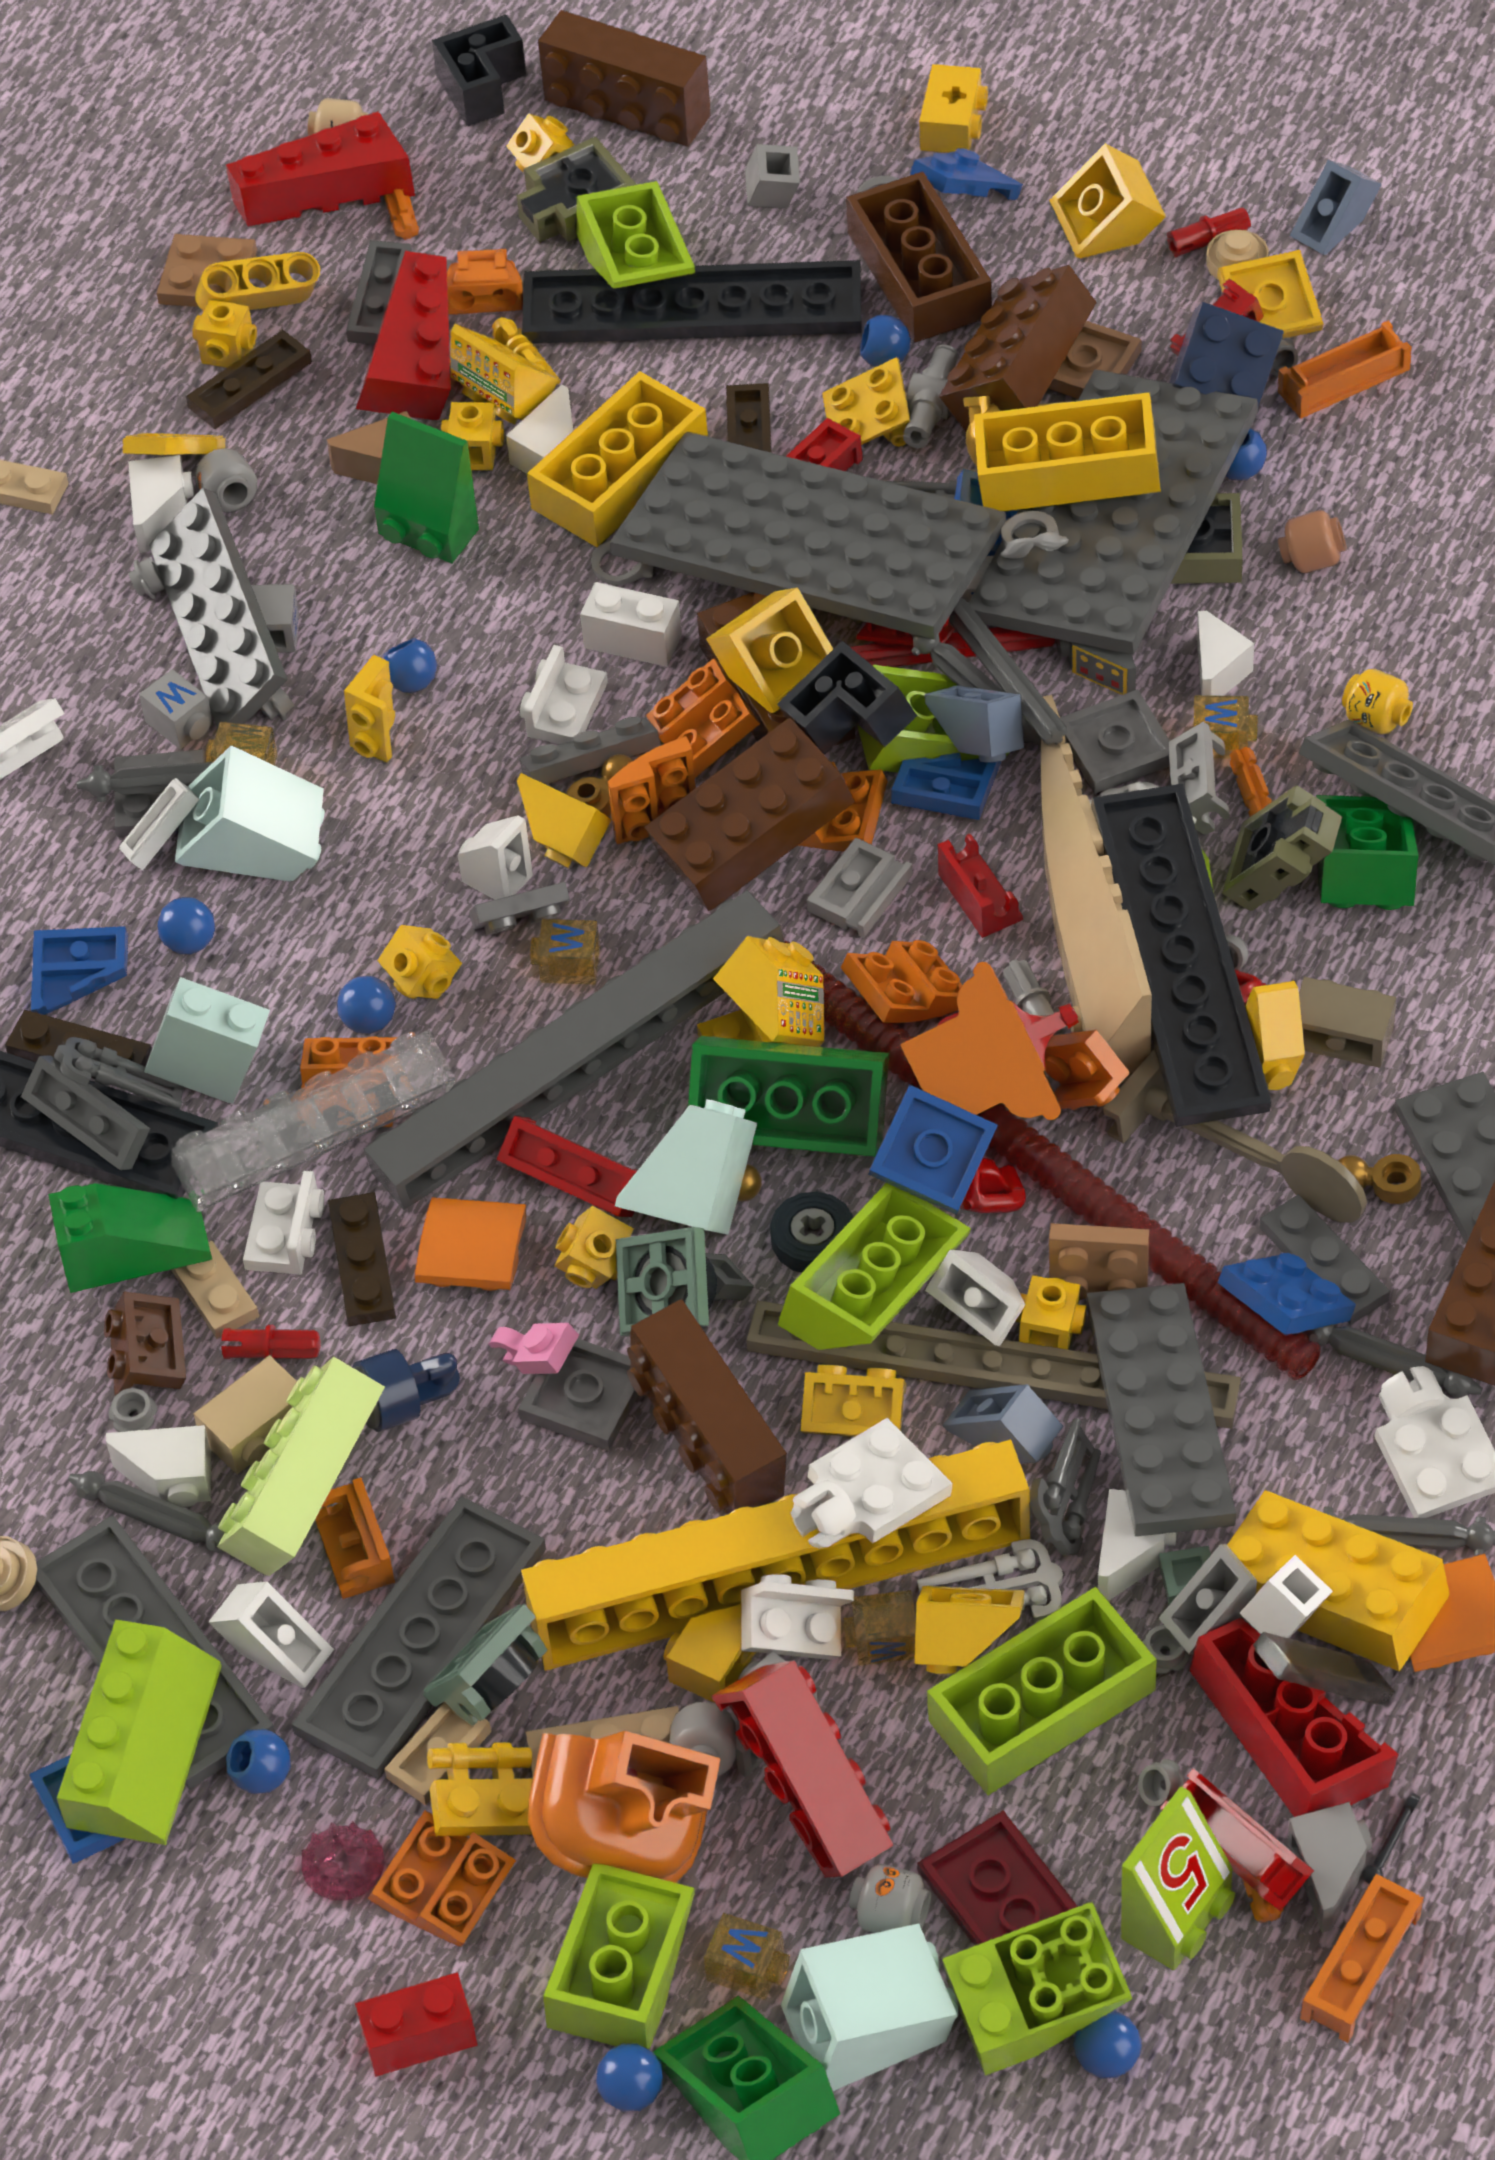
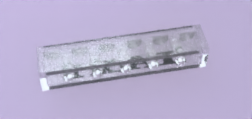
[172,1030,455,1213]

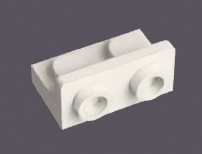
[520,645,608,744]
[0,698,65,780]
[243,1171,324,1275]
[741,1575,854,1660]

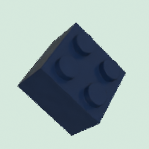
[1169,302,1284,406]

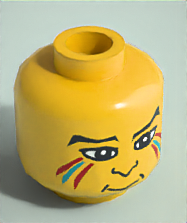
[1342,668,1413,735]

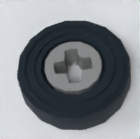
[770,1191,854,1273]

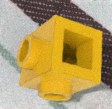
[506,113,575,172]
[192,299,257,368]
[441,402,504,470]
[377,925,462,999]
[554,1206,634,1289]
[1015,1275,1087,1350]

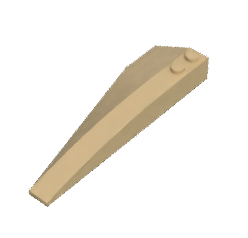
[1041,695,1152,1084]

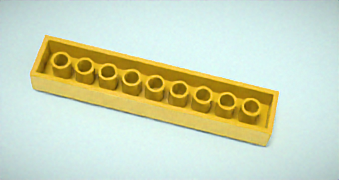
[521,1439,1030,1671]

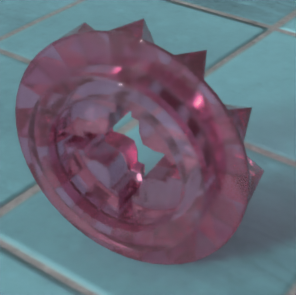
[301,1821,385,1901]

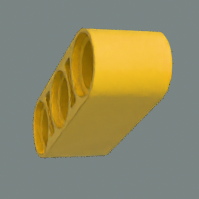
[195,252,320,311]

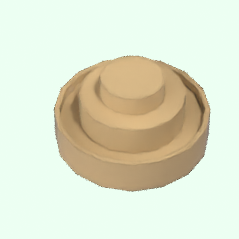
[1206,230,1269,280]
[0,1536,37,1611]

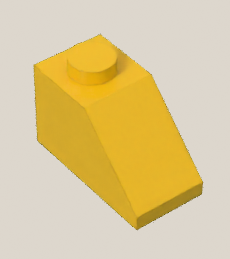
[517,773,612,868]
[1245,981,1305,1090]
[663,1604,756,1703]

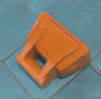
[447,249,523,315]

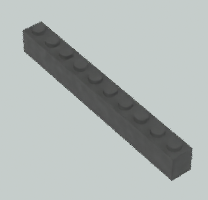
[364,890,784,1210]

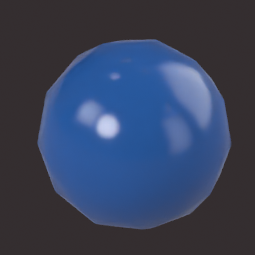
[860,315,911,367]
[1226,428,1267,480]
[382,638,438,693]
[157,897,215,954]
[337,976,396,1034]
[226,1729,291,1794]
[1073,2010,1142,2078]
[596,2043,663,2112]

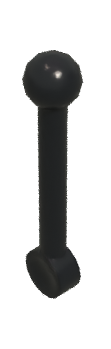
[1363,1792,1421,1884]

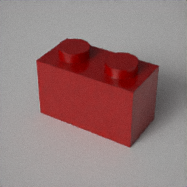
[355,1972,478,2077]

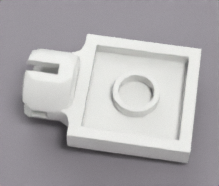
[1374,1366,1495,1518]
[791,1418,953,1549]

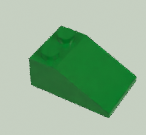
[374,412,479,564]
[1316,795,1418,910]
[48,1183,212,1293]
[653,1995,841,2160]

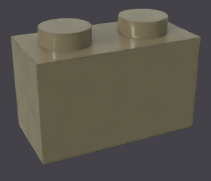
[1299,977,1396,1068]

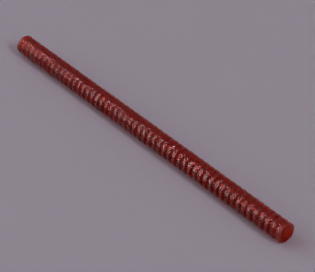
[783,938,1321,1380]

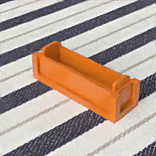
[1278,320,1412,419]
[1300,1874,1424,2043]

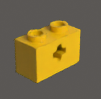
[919,64,988,153]

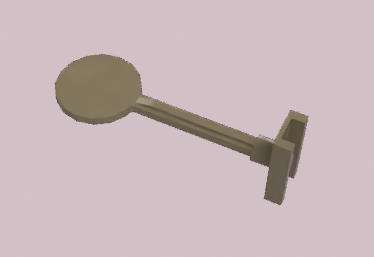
[1103,1048,1367,1223]

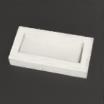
[119,778,200,870]

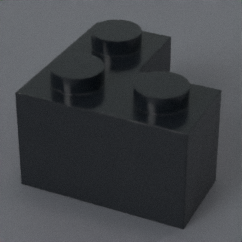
[432,14,527,127]
[777,641,917,755]

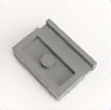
[807,837,913,938]

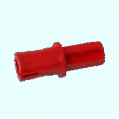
[1167,208,1251,257]
[221,1324,321,1360]

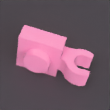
[489,1323,579,1374]

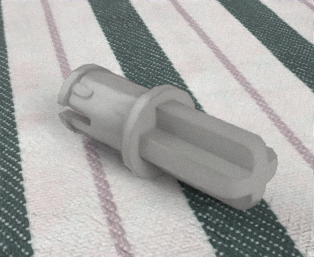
[1003,959,1064,1035]

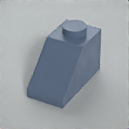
[1290,160,1382,255]
[925,685,1024,762]
[942,1384,1064,1464]

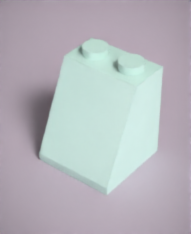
[175,746,325,881]
[144,977,270,1103]
[615,1099,757,1235]
[781,1923,958,2091]

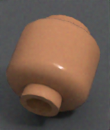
[1278,510,1347,573]

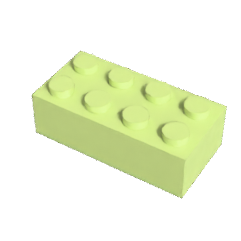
[217,1357,385,1576]

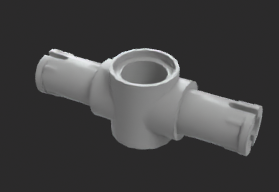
[903,344,958,448]

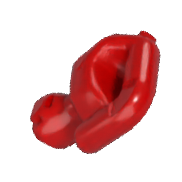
[960,1158,1026,1213]

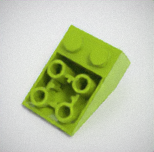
[942,1901,1132,2076]

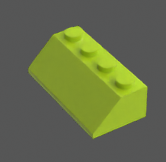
[777,1183,971,1350]
[57,1619,222,1845]

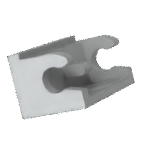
[1169,722,1229,835]

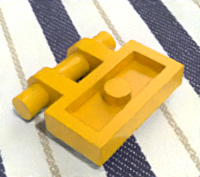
[427,1742,533,1836]

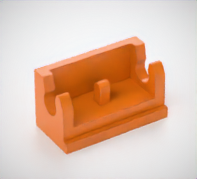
[315,1477,395,1599]

